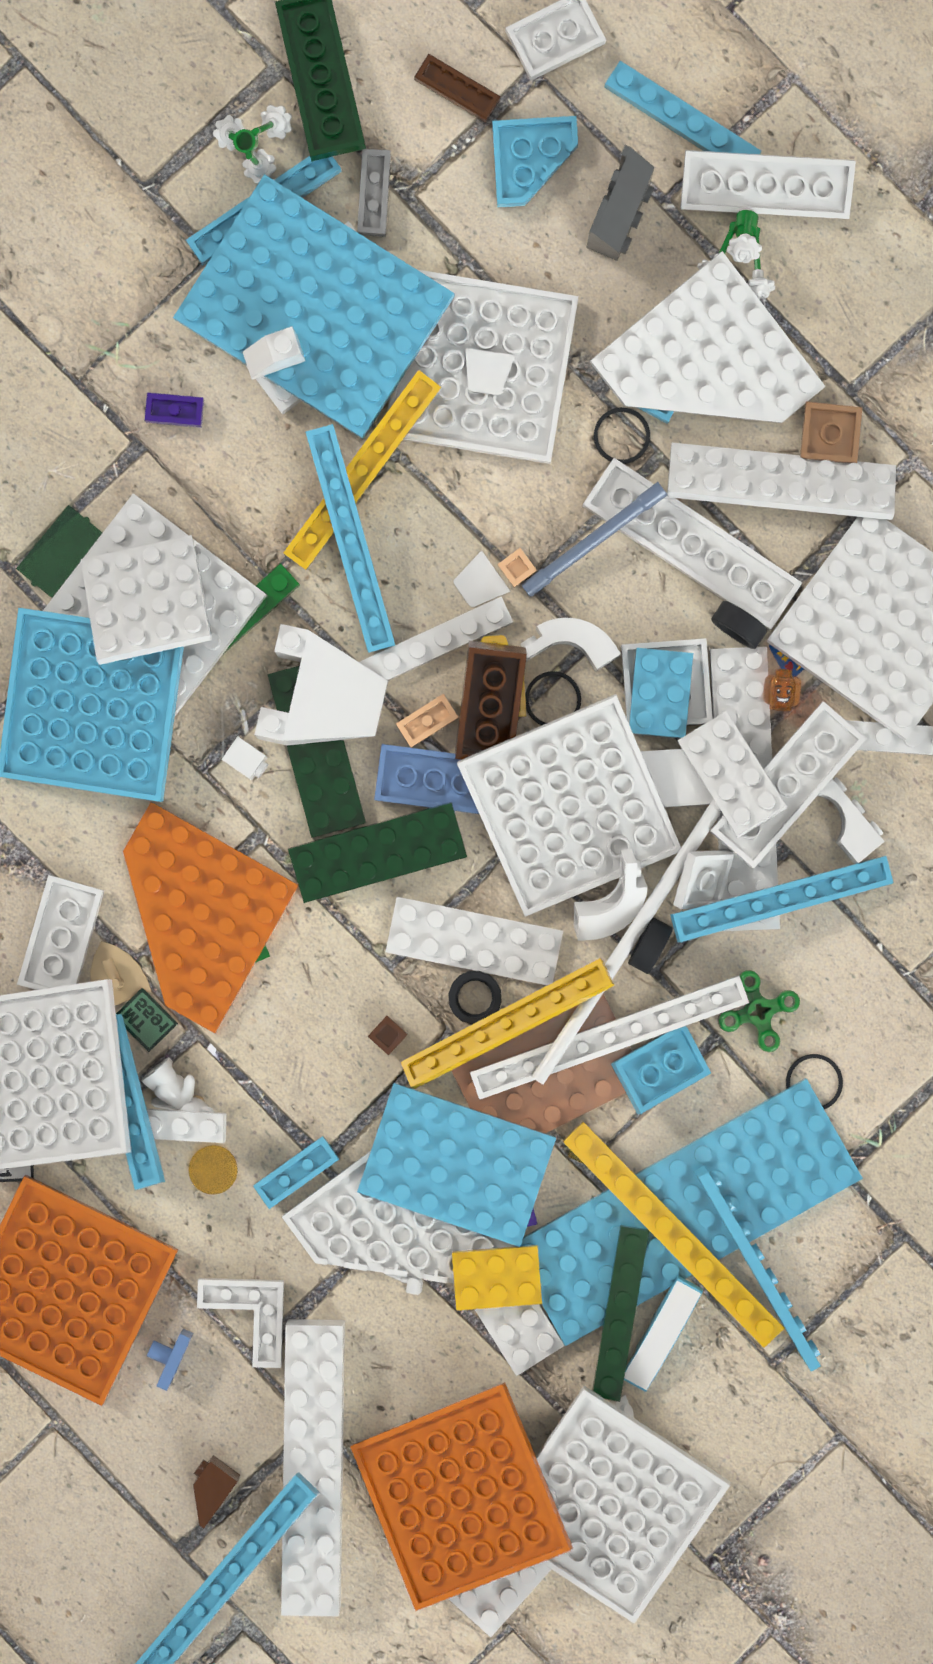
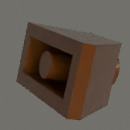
[193,1455,240,1529]

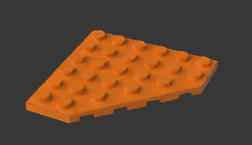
[123,802,299,1033]

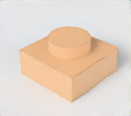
[497,548,537,588]

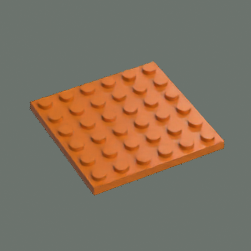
[0,1175,179,1406]
[350,1382,573,1611]

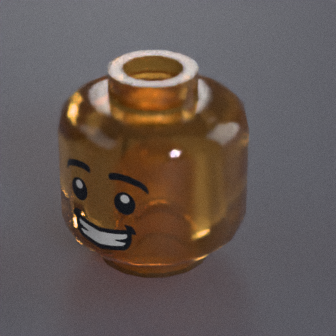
[763,669,802,711]

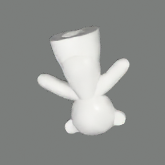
[141,1057,214,1112]

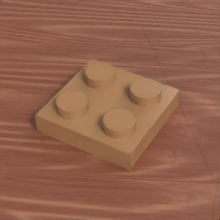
[800,402,863,464]

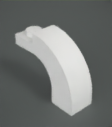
[520,618,621,672]
[574,849,648,941]

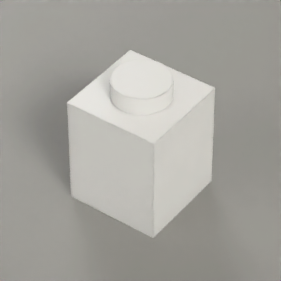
[221,736,268,780]

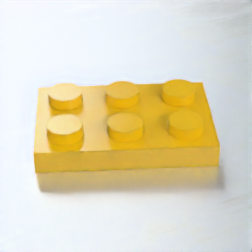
[452,1245,542,1311]

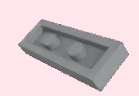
[357,149,391,237]

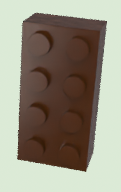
[455,640,527,760]

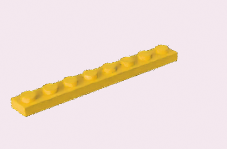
[283,370,441,570]
[401,958,615,1089]

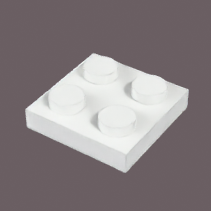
[673,850,734,909]

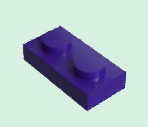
[144,392,204,428]

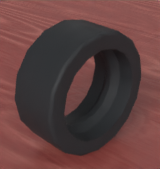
[711,601,767,649]
[628,917,673,974]
[448,971,502,1025]

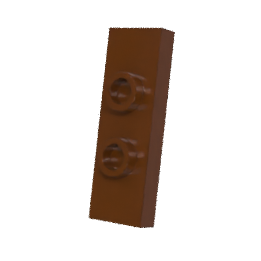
[414,53,501,123]

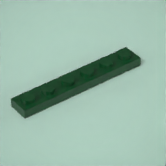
[592,1225,649,1402]

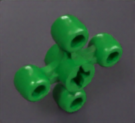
[717,970,800,1052]

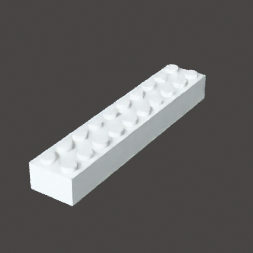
[281,1319,345,1616]

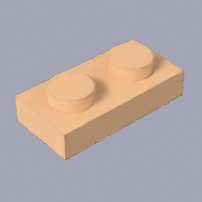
[396,694,459,748]

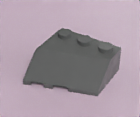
[587,145,655,261]

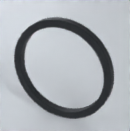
[594,407,650,464]
[525,671,581,726]
[786,1054,843,1109]

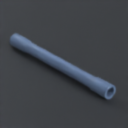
[521,482,668,597]

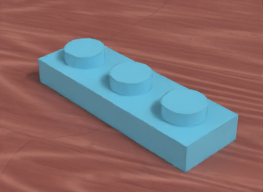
[253,1136,340,1209]

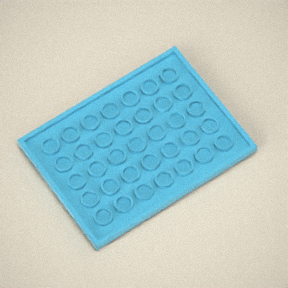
[173,174,455,439]

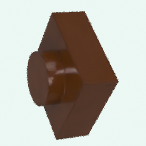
[368,1015,408,1056]

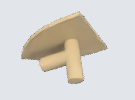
[90,941,152,1006]

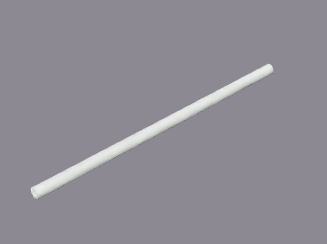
[531,799,721,1084]

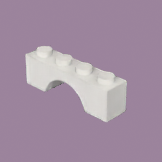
[817,777,885,864]

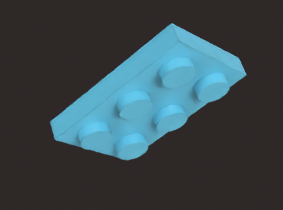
[629,648,693,738]
[611,1026,711,1114]

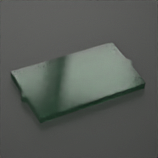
[16,505,103,598]

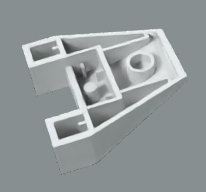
[254,624,388,746]

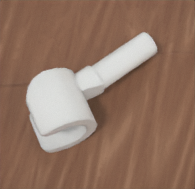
[385,1274,423,1295]

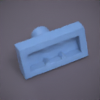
[147,1328,193,1391]

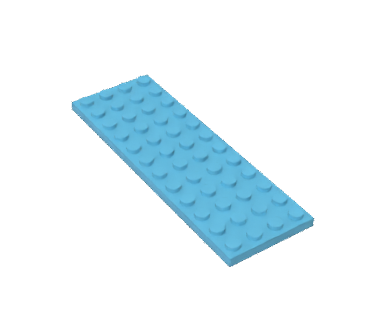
[521,1078,863,1346]

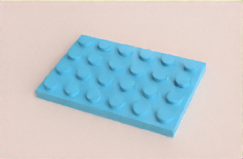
[357,1083,556,1247]

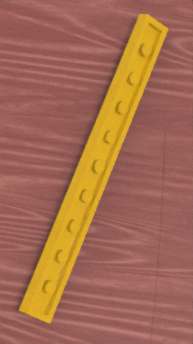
[563,1122,784,1348]

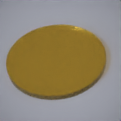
[189,1145,238,1195]

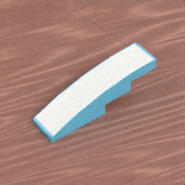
[624,1276,703,1392]

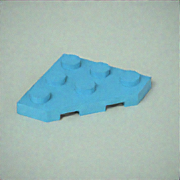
[492,116,578,207]

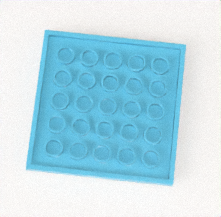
[0,608,184,802]

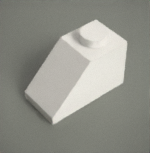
[243,327,306,380]

